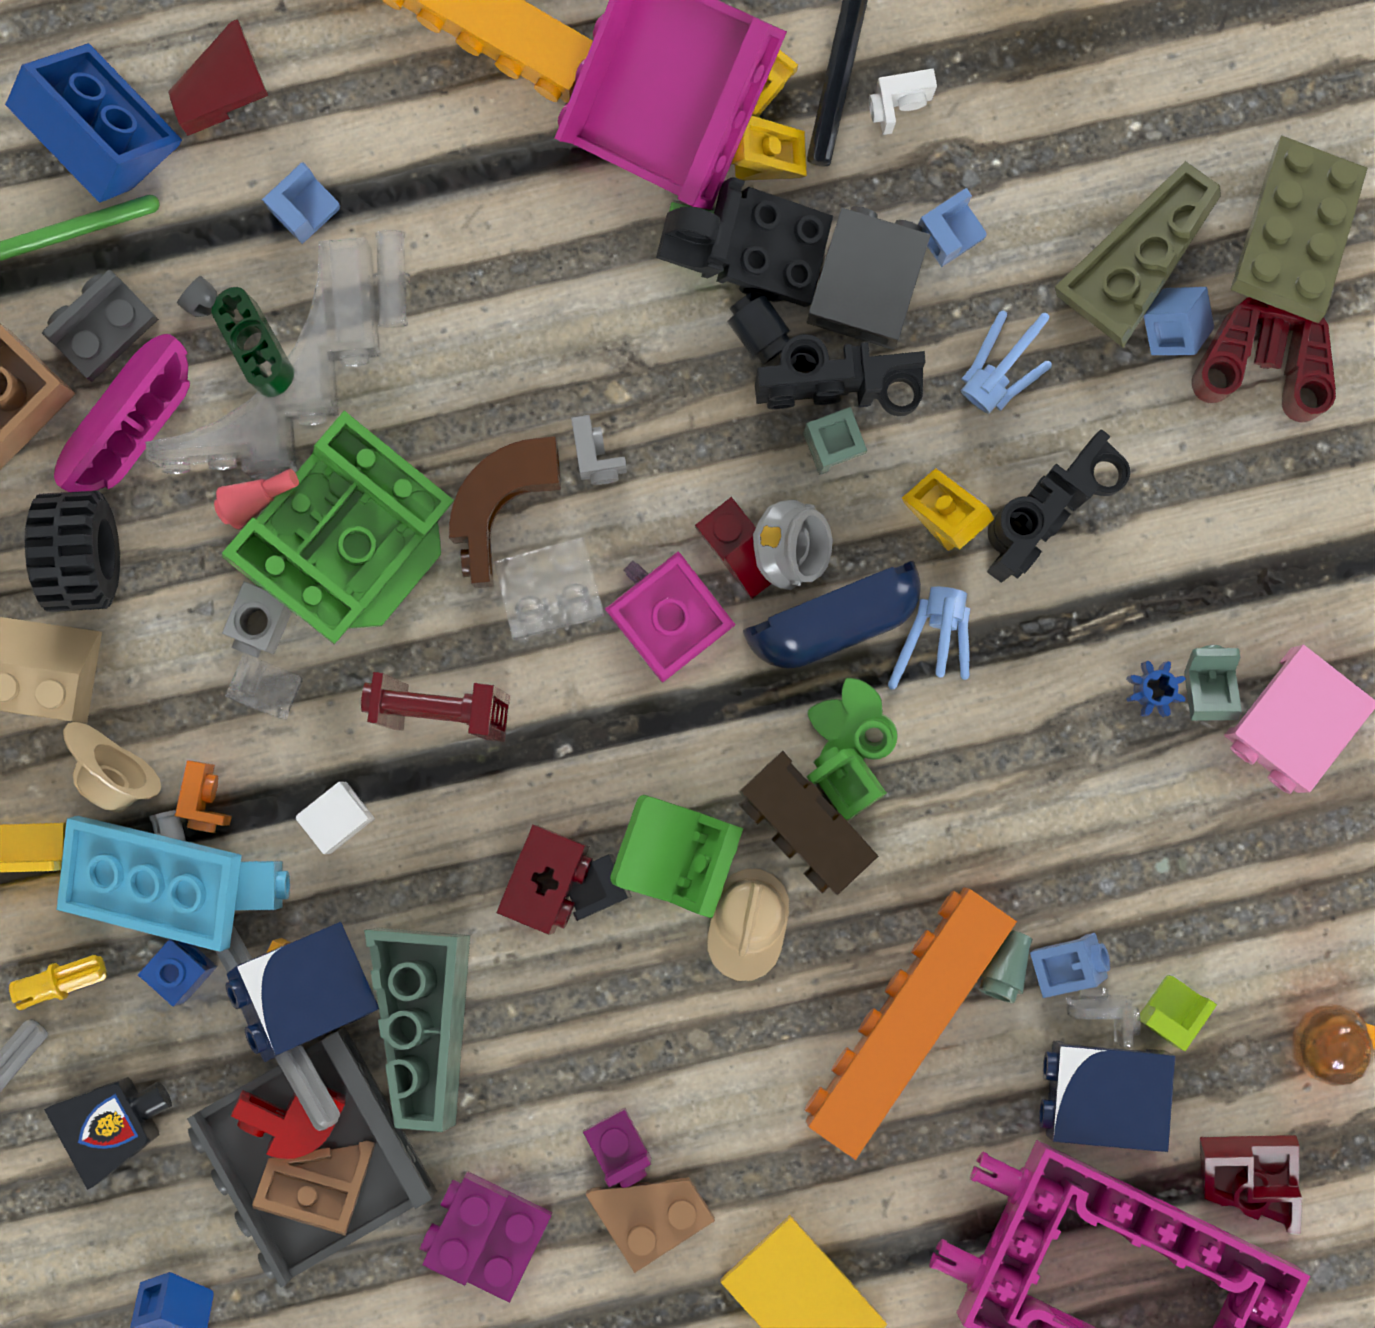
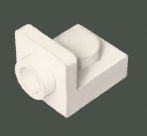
[869,68,937,135]

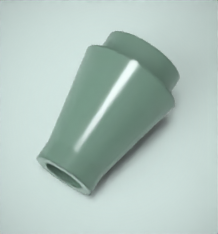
[979,930,1033,1003]

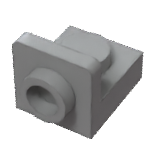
[571,415,627,485]

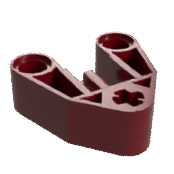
[1192,297,1336,422]

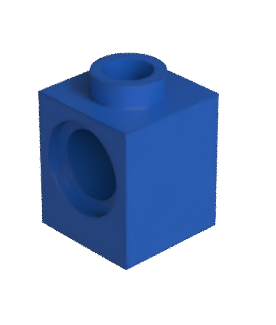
[138,939,218,1007]

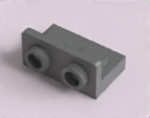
[42,270,159,382]

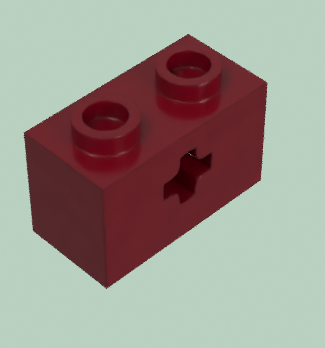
[496,824,593,935]

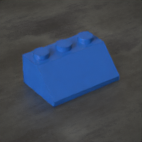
[5,43,182,203]

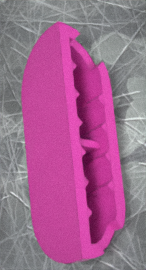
[54,334,190,492]

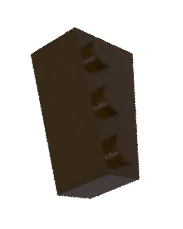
[738,751,879,895]

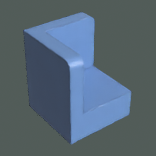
[262,162,340,244]
[918,188,987,267]
[1144,287,1214,355]

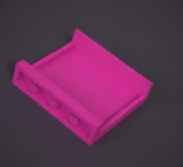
[555,0,787,210]

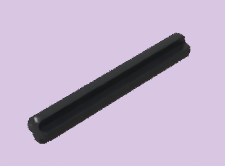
[807,0,868,167]

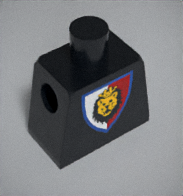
[44,1077,172,1190]

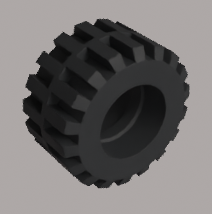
[25,491,120,612]

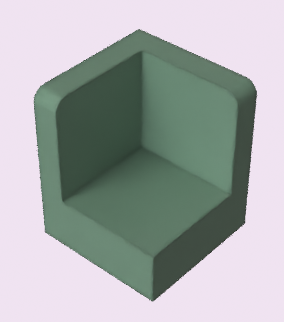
[803,407,867,475]

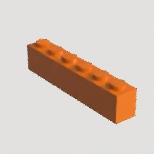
[804,887,1017,1160]

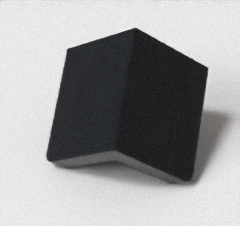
[569,854,632,921]

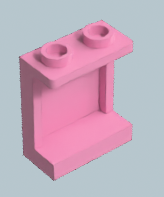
[1224,644,1375,794]

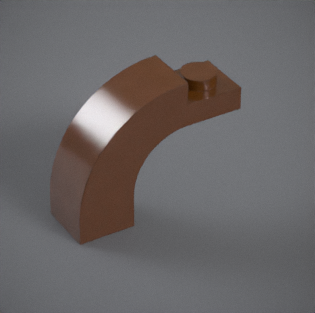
[449,437,561,588]

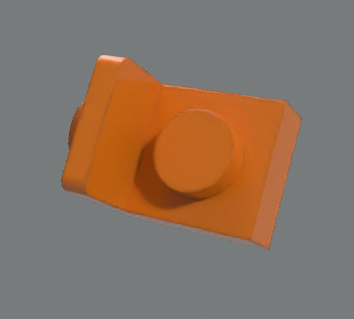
[175,760,231,833]

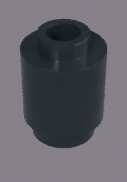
[727,292,790,365]

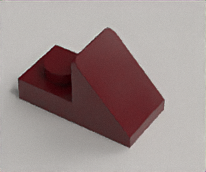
[695,496,772,599]

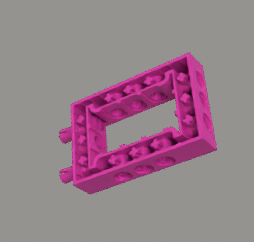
[929,1140,1310,1328]

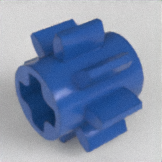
[1126,661,1186,717]

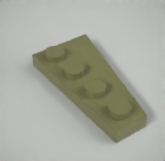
[1055,161,1221,348]

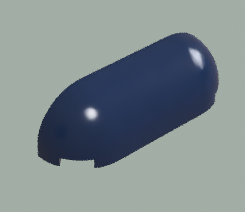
[743,561,921,668]

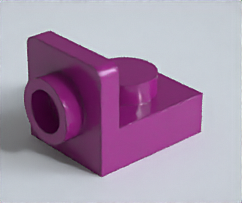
[583,1108,652,1188]

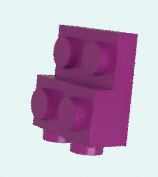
[419,1171,553,1303]

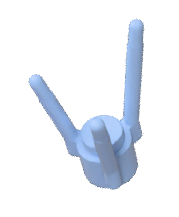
[961,310,1052,414]
[888,586,970,689]

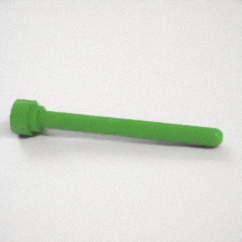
[0,195,160,261]

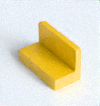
[0,823,66,872]

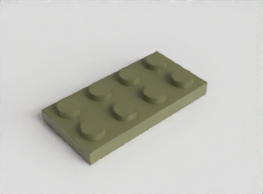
[1230,135,1368,323]

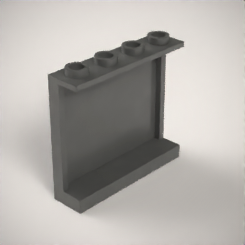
[187,1027,437,1287]

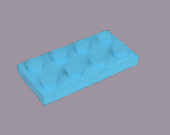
[56,816,242,952]

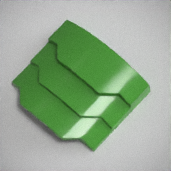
[222,410,454,645]

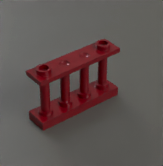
[361,672,510,742]

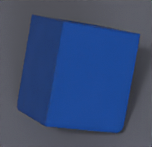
[130,1272,214,1328]

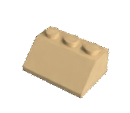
[0,617,102,724]

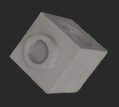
[222,581,292,658]

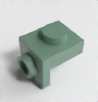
[1184,645,1242,721]

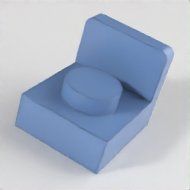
[1030,933,1110,998]

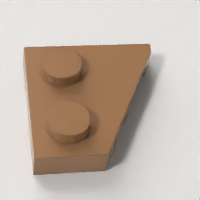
[252,1141,375,1236]
[586,1177,715,1273]

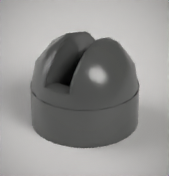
[177,276,218,317]

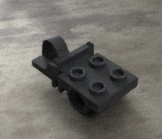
[656,177,833,307]
[755,334,926,416]
[987,429,1130,583]

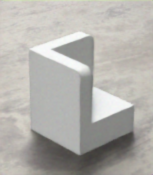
[296,781,375,854]

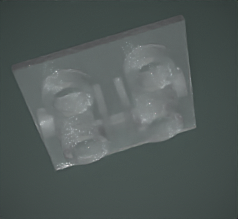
[494,537,605,641]

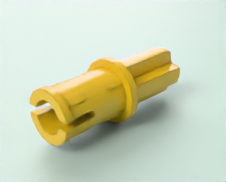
[9,955,107,1010]

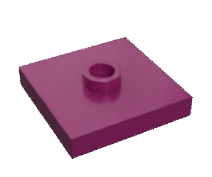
[604,551,736,683]

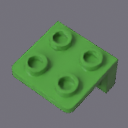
[611,795,743,919]

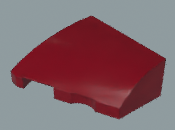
[168,19,269,136]
[1200,1135,1302,1234]

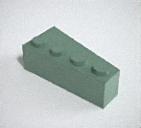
[364,928,471,1132]

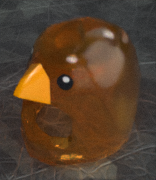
[1292,1004,1375,1086]

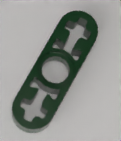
[211,287,294,397]

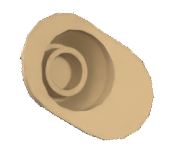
[63,722,161,813]
[708,869,789,981]

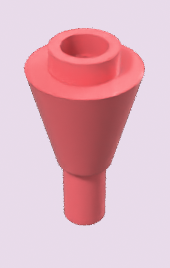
[214,469,299,529]

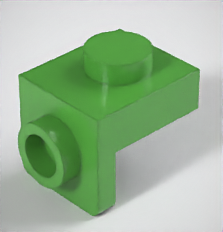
[806,746,887,821]

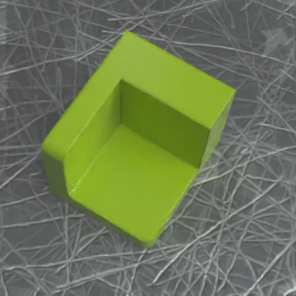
[1136,975,1217,1051]

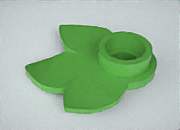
[807,678,898,760]

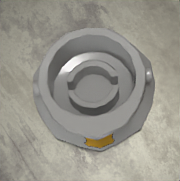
[753,500,833,590]

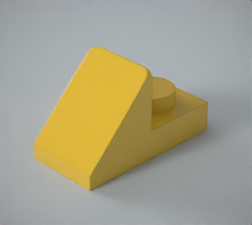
[731,116,807,181]
[902,468,995,551]

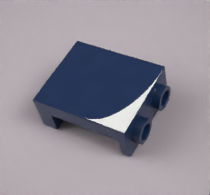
[225,922,379,1062]
[1039,1041,1175,1152]

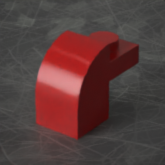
[231,1086,346,1159]

